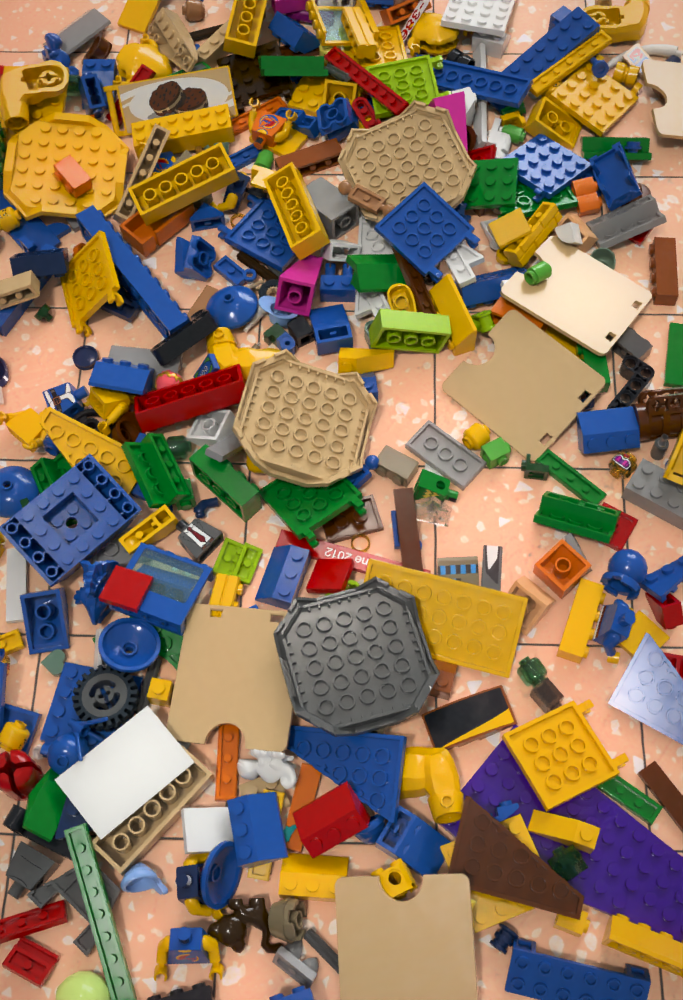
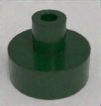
[34,303,53,322]

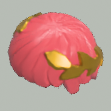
[155,370,183,390]

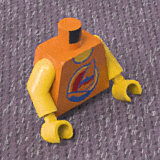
[248,98,298,149]

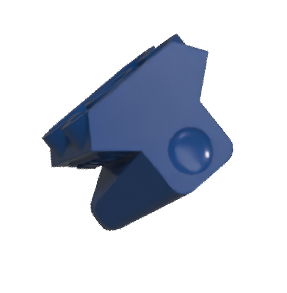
[316,97,359,142]
[175,235,216,282]

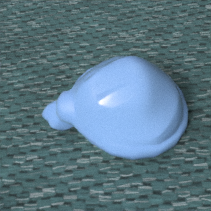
[120,862,168,895]

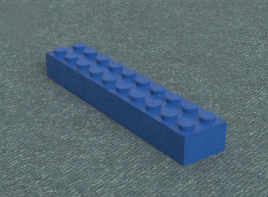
[75,205,190,338]

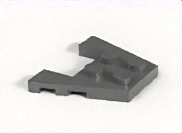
[27,868,121,957]

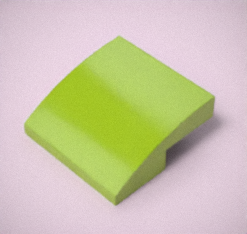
[213,537,263,585]

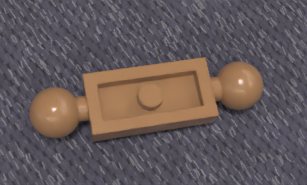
[338,181,395,217]

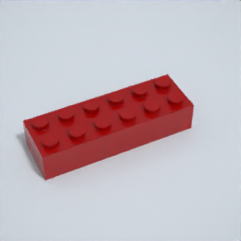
[134,364,246,433]

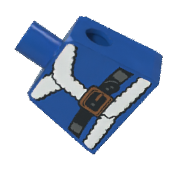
[42,382,89,418]

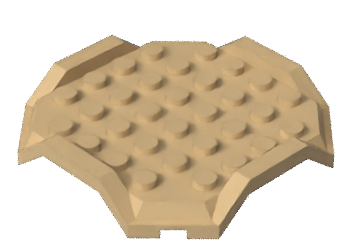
[338,100,477,223]
[232,349,378,487]

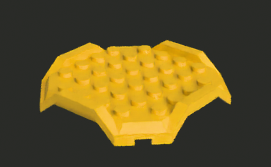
[3,112,130,221]

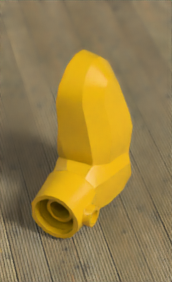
[583,0,650,43]
[0,60,69,130]
[206,327,281,381]
[400,747,464,824]

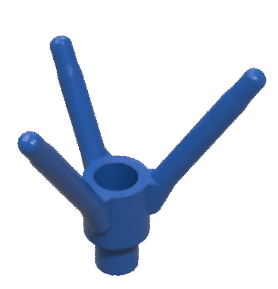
[68,717,108,761]

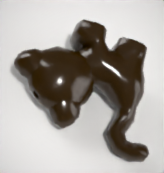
[207,898,283,954]

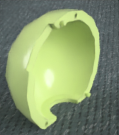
[56,971,111,1000]

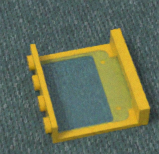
[305,0,379,46]

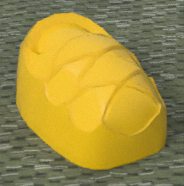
[387,283,417,312]

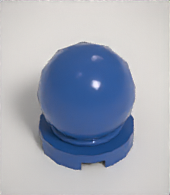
[600,549,648,600]

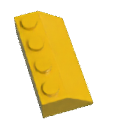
[429,274,477,356]
[601,913,683,978]

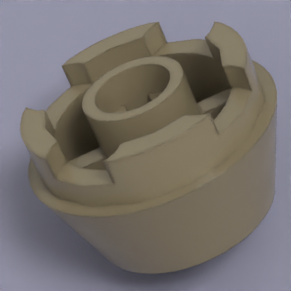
[268,896,307,944]

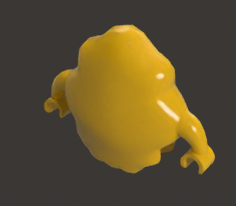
[407,12,472,57]
[112,34,173,85]

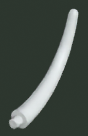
[607,44,683,70]

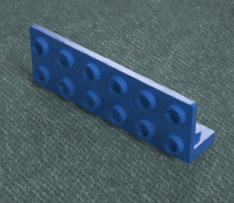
[0,189,61,252]
[505,938,651,1000]

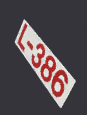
[401,0,430,43]

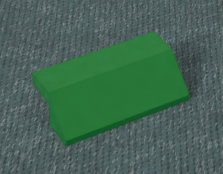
[258,56,328,77]
[580,136,652,160]
[346,254,406,293]
[121,433,192,508]
[30,453,78,527]
[533,491,622,544]

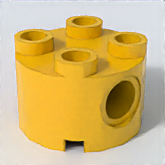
[370,858,418,900]

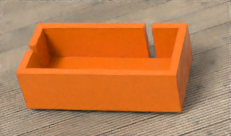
[119,203,195,257]

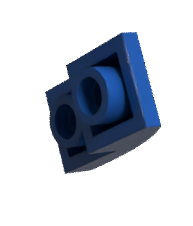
[490,800,519,822]

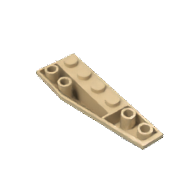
[146,7,198,72]

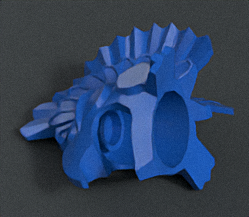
[73,560,121,625]

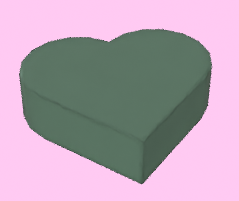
[41,649,67,677]

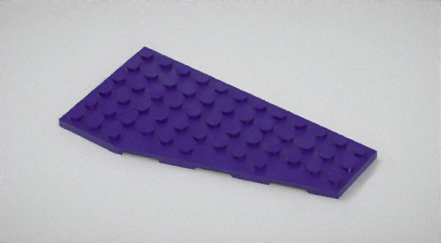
[439,725,683,942]

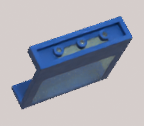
[109,542,214,636]

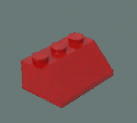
[293,781,371,858]

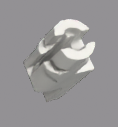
[486,117,511,159]

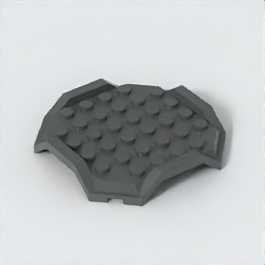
[273,576,440,737]

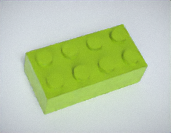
[369,308,452,354]

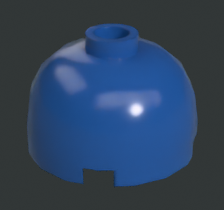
[47,732,91,775]

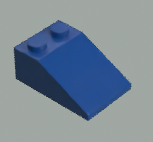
[82,59,119,109]
[20,587,70,655]

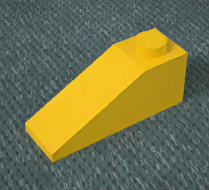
[338,347,394,374]
[118,504,178,555]
[527,809,600,854]

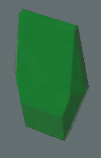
[22,768,67,842]

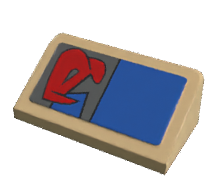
[622,43,653,80]

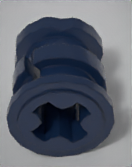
[489,923,519,955]

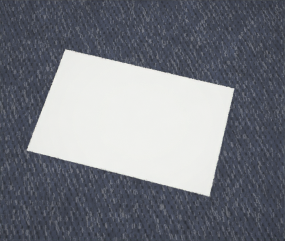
[55,705,194,839]

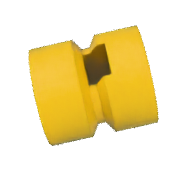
[612,61,640,88]

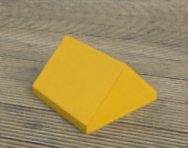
[322,79,358,109]
[487,208,532,249]

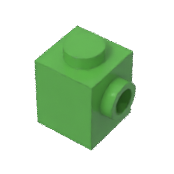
[480,437,511,470]

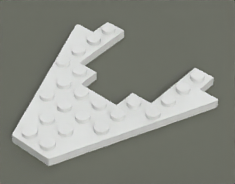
[355,211,485,320]

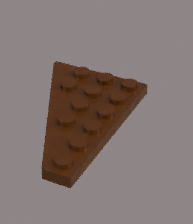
[448,796,584,920]

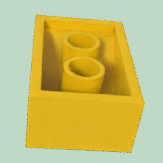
[524,96,583,149]

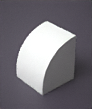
[555,222,583,245]

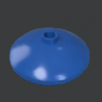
[206,285,258,329]
[0,466,40,518]
[98,618,161,672]
[200,841,242,910]

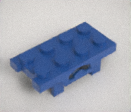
[589,141,642,211]

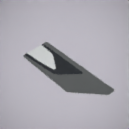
[481,545,503,591]

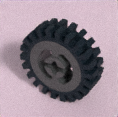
[72,665,140,732]

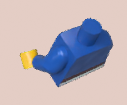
[592,599,635,664]

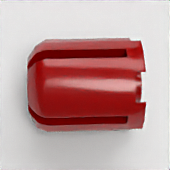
[0,749,44,801]

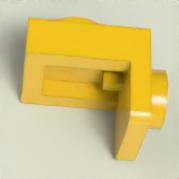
[500,111,526,129]

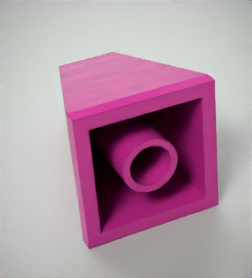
[428,91,468,153]
[274,255,323,317]

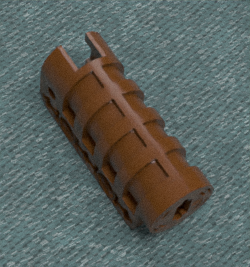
[631,387,683,441]

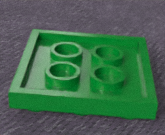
[464,158,519,210]

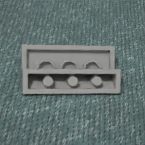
[43,8,111,55]
[586,194,667,248]
[108,345,183,388]

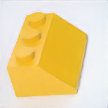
[278,853,349,902]

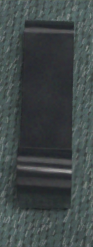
[150,309,219,366]
[607,355,655,409]
[3,804,72,861]

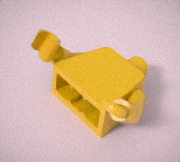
[83,387,136,436]
[0,408,47,453]

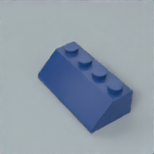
[454,267,527,308]

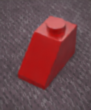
[645,592,683,630]

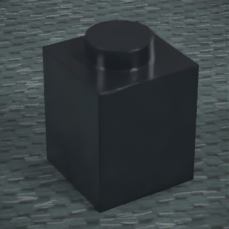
[287,316,314,348]

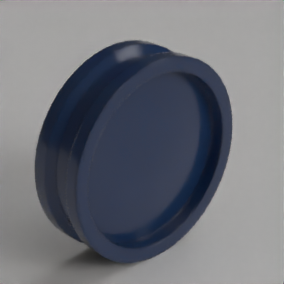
[72,345,99,370]

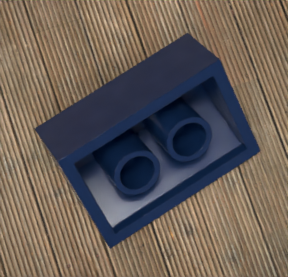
[9,247,69,280]

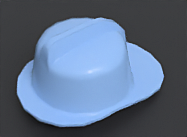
[258,295,298,328]

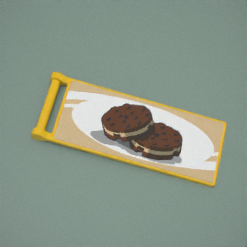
[103,65,238,137]

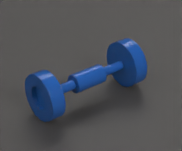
[588,54,609,78]

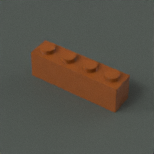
[274,138,342,177]
[648,237,679,306]

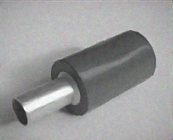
[650,434,669,460]

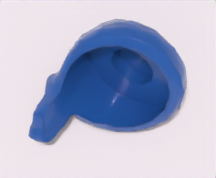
[354,813,385,844]

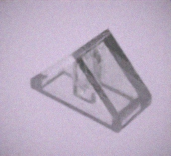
[415,496,452,527]

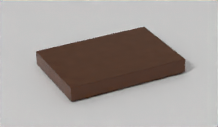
[322,494,384,544]

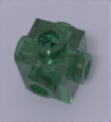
[547,844,588,882]

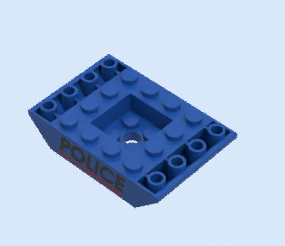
[0,454,142,587]

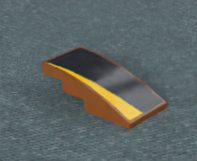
[421,685,518,750]

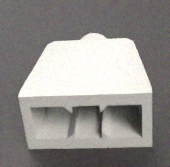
[320,239,361,262]

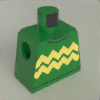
[413,469,459,507]

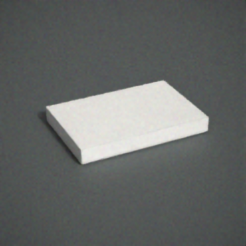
[181,807,234,854]

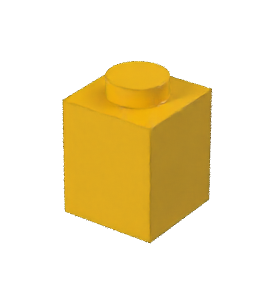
[147,677,174,708]
[553,910,590,938]

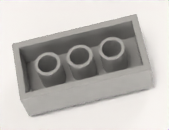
[621,458,683,530]

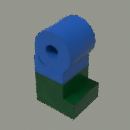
[263,323,296,355]

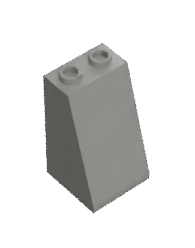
[307,177,359,240]

